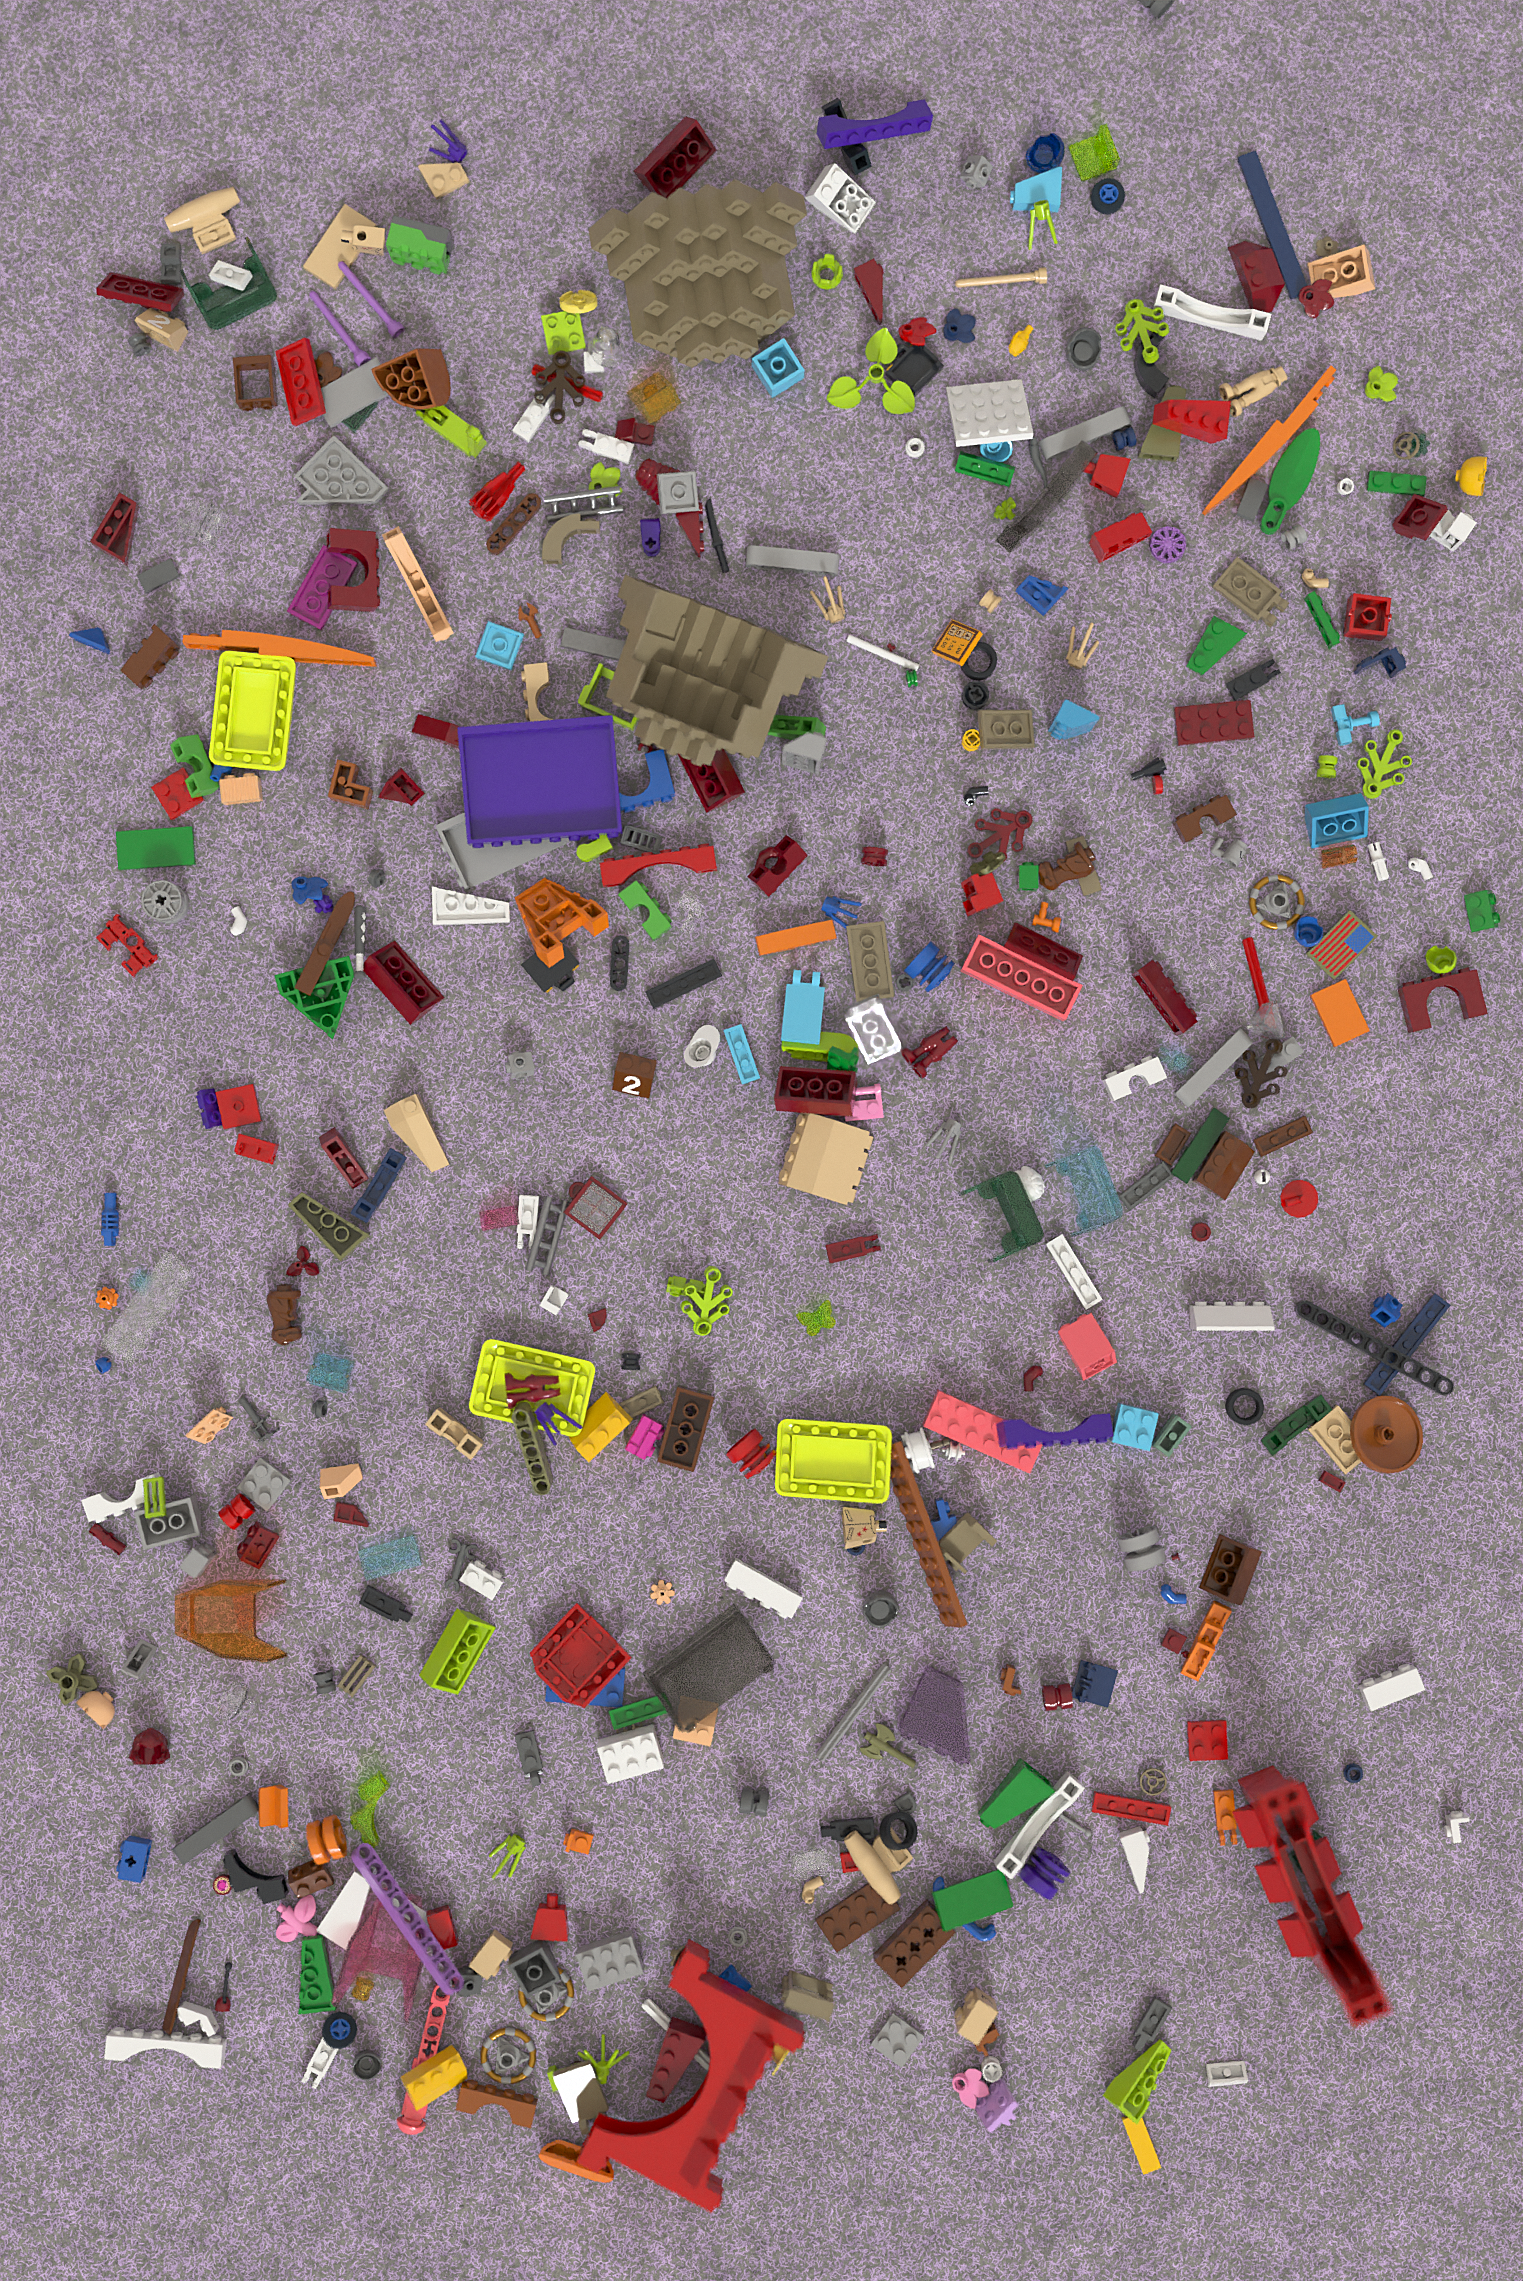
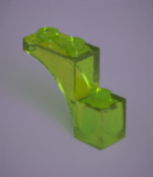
[349,1771,390,1848]

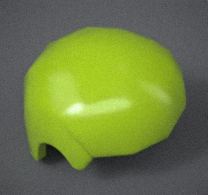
[1425,945,1457,974]

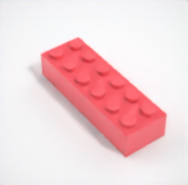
[960,935,1083,1021]
[922,1390,1042,1474]

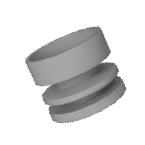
[141,880,190,924]

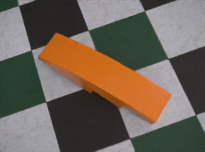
[755,920,837,956]
[1180,1600,1232,1681]

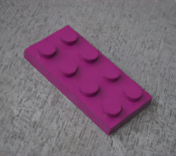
[287,544,358,631]

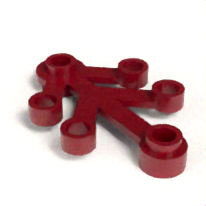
[967,808,1033,862]

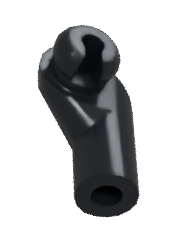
[963,786,988,806]

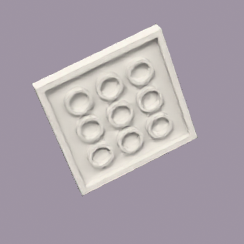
[946,379,1033,447]

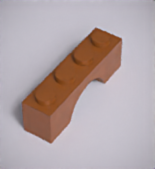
[456,2080,538,2129]

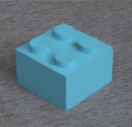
[752,338,805,398]
[1109,1403,1159,1451]

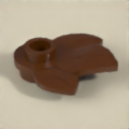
[314,352,342,388]

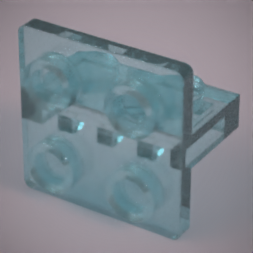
[306,1353,355,1393]

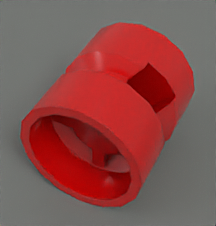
[218,1493,256,1530]

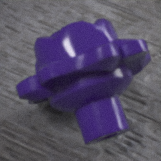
[313,895,334,913]

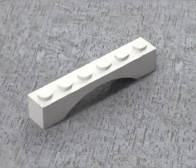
[1152,285,1271,341]
[994,1770,1085,1879]
[104,2027,227,2069]

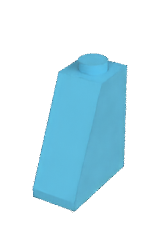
[1010,167,1062,212]

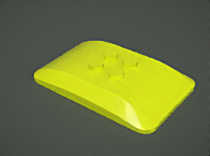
[209,651,296,771]
[469,1339,595,1436]
[775,1419,892,1503]

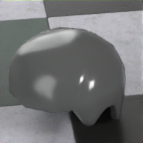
[352,2049,382,2081]

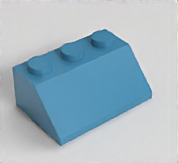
[1048,699,1100,740]
[1305,793,1369,849]

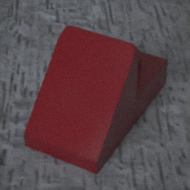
[615,418,655,446]

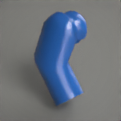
[210,764,233,782]
[1160,1584,1187,1604]

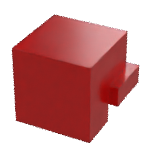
[961,872,1003,917]

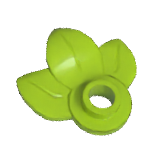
[1365,366,1398,402]
[589,462,623,498]

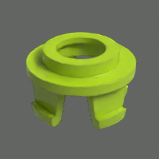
[811,254,843,290]

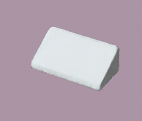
[1206,2060,1248,2087]

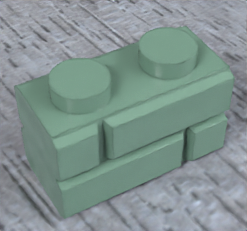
[1152,1413,1192,1457]

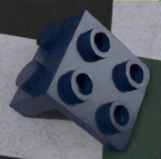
[1353,647,1407,679]

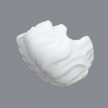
[1010,1166,1045,1203]

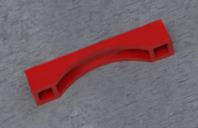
[600,844,717,888]

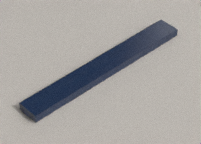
[1237,150,1309,300]

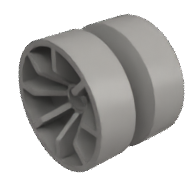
[1117,1526,1166,1572]

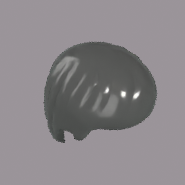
[1065,327,1102,371]
[862,1590,899,1628]

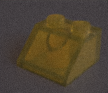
[626,371,681,424]

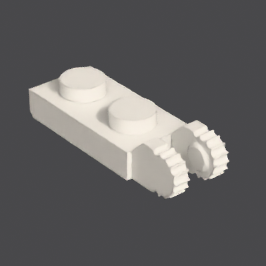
[512,388,555,443]
[578,429,634,464]
[517,1195,539,1249]
[301,2038,338,2089]

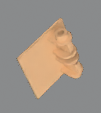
[185,1406,233,1444]

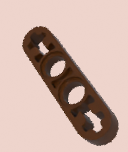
[486,493,542,555]

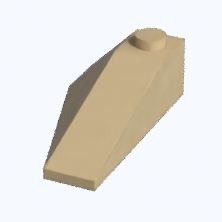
[384,1094,450,1172]

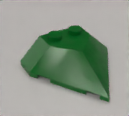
[274,956,354,1040]

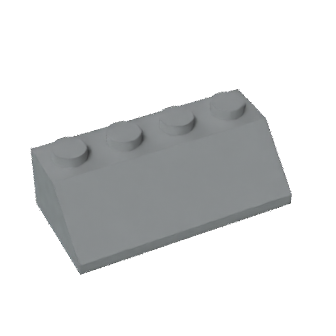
[782,732,827,775]

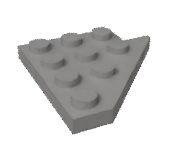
[294,435,389,505]

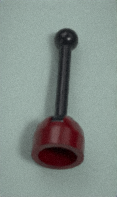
[214,1962,232,2012]

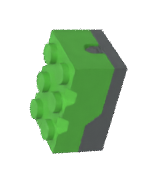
[386,215,454,274]

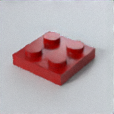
[151,767,205,820]
[1187,1720,1228,1761]

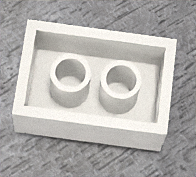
[597,1724,664,1784]

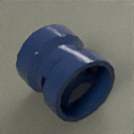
[1112,427,1137,451]

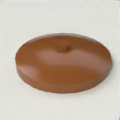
[1350,1396,1423,1474]

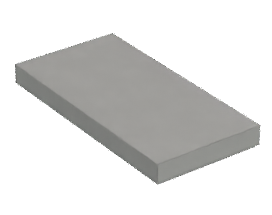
[321,357,388,428]

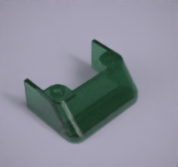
[180,237,277,330]
[958,1171,1044,1263]

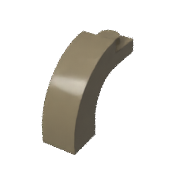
[542,514,601,564]

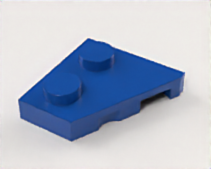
[1015,575,1069,617]

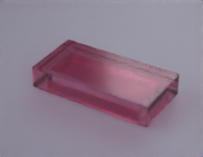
[479,1206,520,1231]

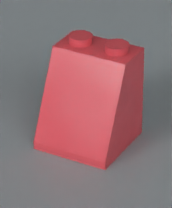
[1058,1313,1117,1381]

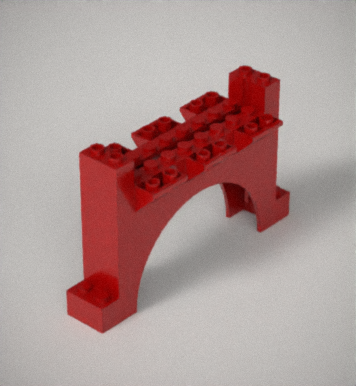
[1232,1765,1392,2027]
[577,1939,805,2213]

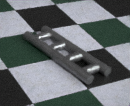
[544,486,623,523]
[525,1196,569,1276]

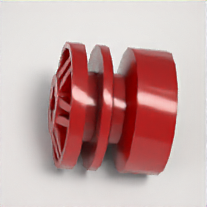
[725,1428,777,1479]

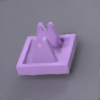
[975,2078,1018,2133]

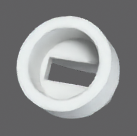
[1337,478,1354,495]
[1254,1169,1270,1185]

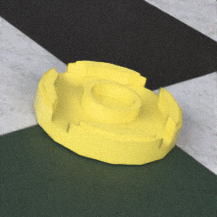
[560,290,598,313]

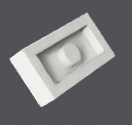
[209,260,252,291]

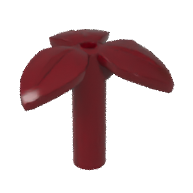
[286,1245,320,1277]

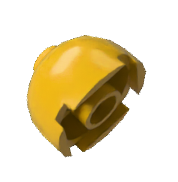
[1455,456,1487,496]

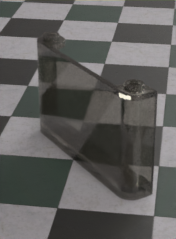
[642,1603,776,1733]

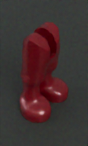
[900,1026,958,1079]
[504,1373,561,1409]

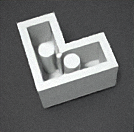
[1430,510,1477,552]

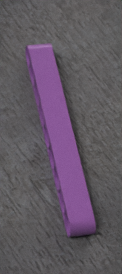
[351,1843,464,1995]

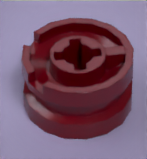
[860,847,888,867]

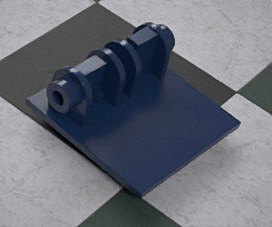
[1072,1660,1118,1708]

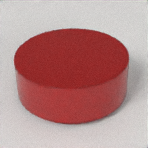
[1152,775,1163,795]

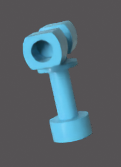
[1331,704,1380,746]

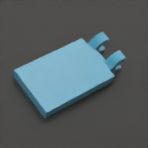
[781,970,825,1045]

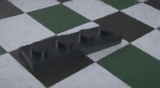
[645,959,722,1009]

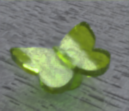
[796,1300,836,1336]

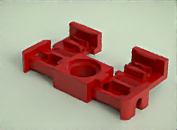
[96,914,158,977]

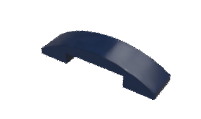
[350,1148,407,1223]

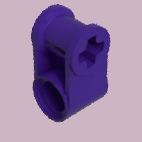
[640,518,661,557]

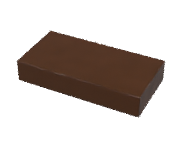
[1154,1123,1191,1166]

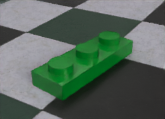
[954,451,1015,487]
[1367,470,1427,497]
[1304,591,1340,649]
[608,1693,670,1730]

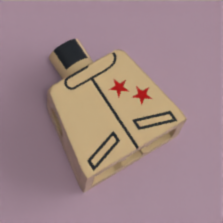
[341,225,386,256]
[842,1507,887,1549]

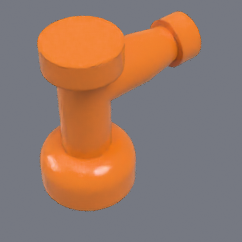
[1032,902,1061,933]

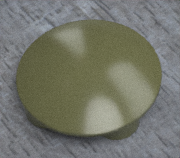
[969,851,1006,877]

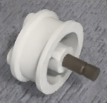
[901,1427,950,1473]

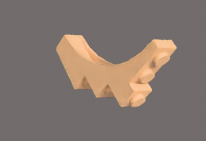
[382,526,453,642]

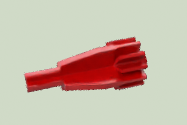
[469,461,525,522]

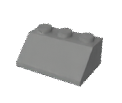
[134,1495,201,1550]

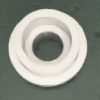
[905,438,924,458]

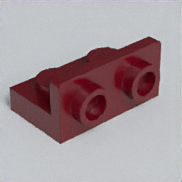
[237,1521,280,1570]

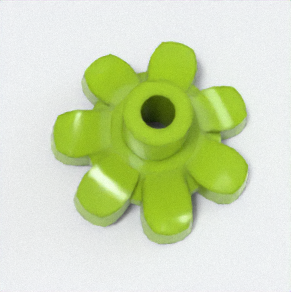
[993,497,1016,520]

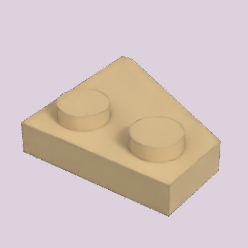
[418,163,469,200]

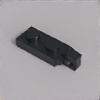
[359,1585,413,1623]
[820,1817,875,1842]

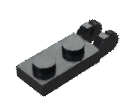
[1225,659,1281,701]

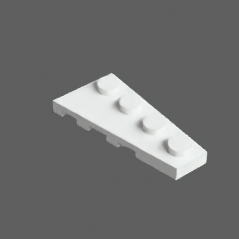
[432,887,510,925]

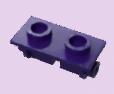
[196,1088,223,1129]

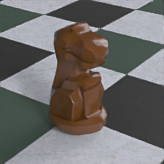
[1038,841,1096,890]
[266,1284,303,1346]

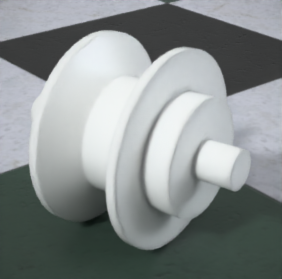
[942,1441,965,1462]

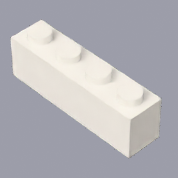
[724,1558,803,1619]

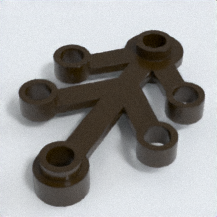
[534,351,585,424]
[1235,1038,1288,1108]

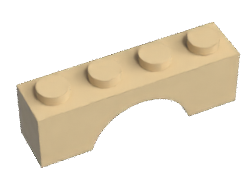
[521,662,553,722]

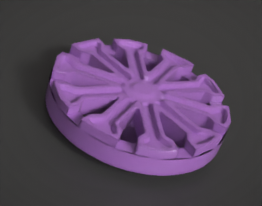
[1150,526,1186,563]

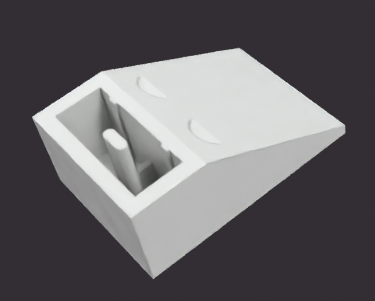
[804,163,876,234]

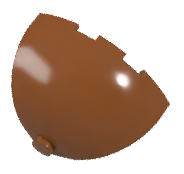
[371,348,451,409]

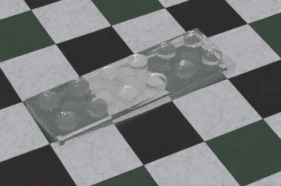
[99,1250,199,1367]

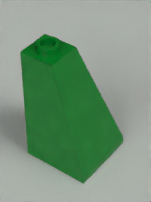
[978,1758,1055,1829]

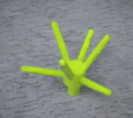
[577,2034,630,2084]

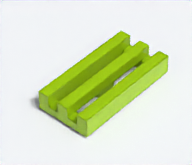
[143,1476,166,1519]

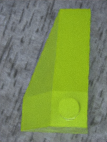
[1103,2039,1171,2124]

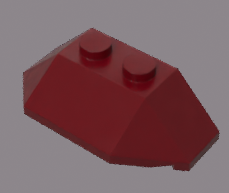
[1228,241,1285,313]

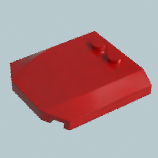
[530,1603,632,1708]

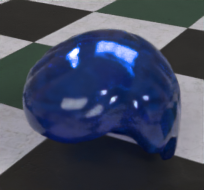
[1025,133,1065,174]

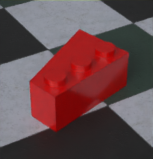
[1089,512,1152,563]

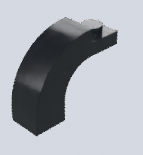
[1134,328,1169,399]

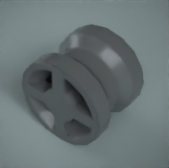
[128,333,152,357]

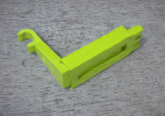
[415,406,487,458]

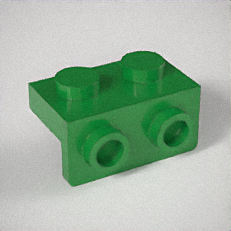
[1464,890,1500,932]
[827,1046,859,1073]

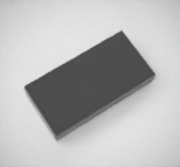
[137,558,180,594]

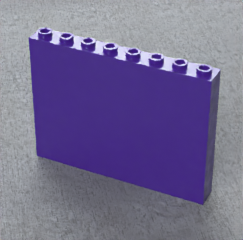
[457,715,623,849]

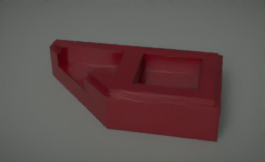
[333,1501,369,1527]

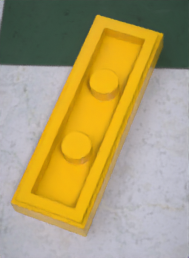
[1122,2116,1161,2175]

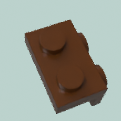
[288,1859,334,1899]

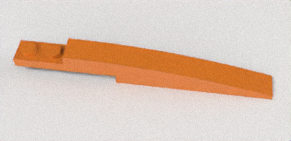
[1202,365,1336,515]
[182,630,377,667]

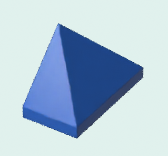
[69,627,110,654]

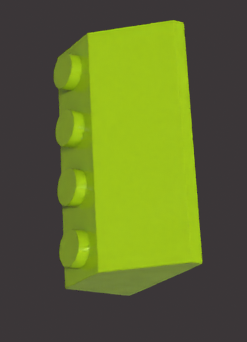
[419,1608,496,1695]

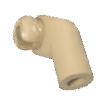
[802,1875,824,1904]

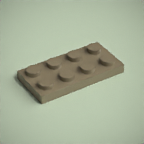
[846,921,894,1002]

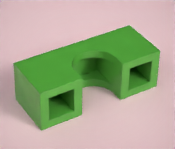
[170,734,220,798]
[618,881,672,941]

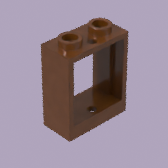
[233,355,278,411]

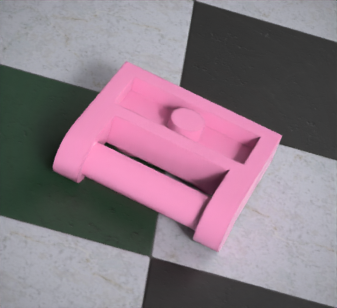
[845,1083,884,1122]

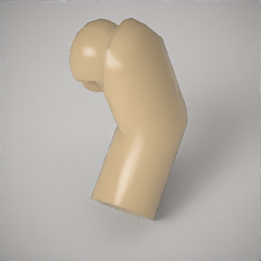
[1302,568,1329,589]

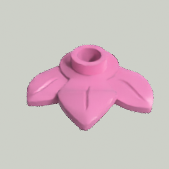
[952,2068,990,2109]

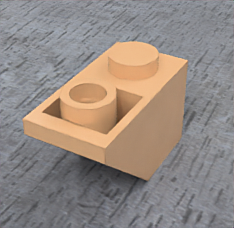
[320,1463,363,1499]

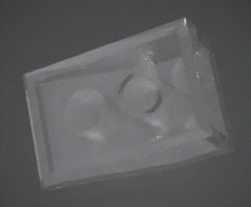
[843,993,903,1065]

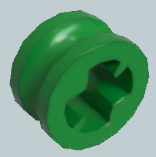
[906,669,918,688]

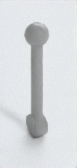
[1058,1813,1092,1837]

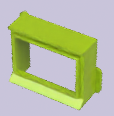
[578,663,639,731]

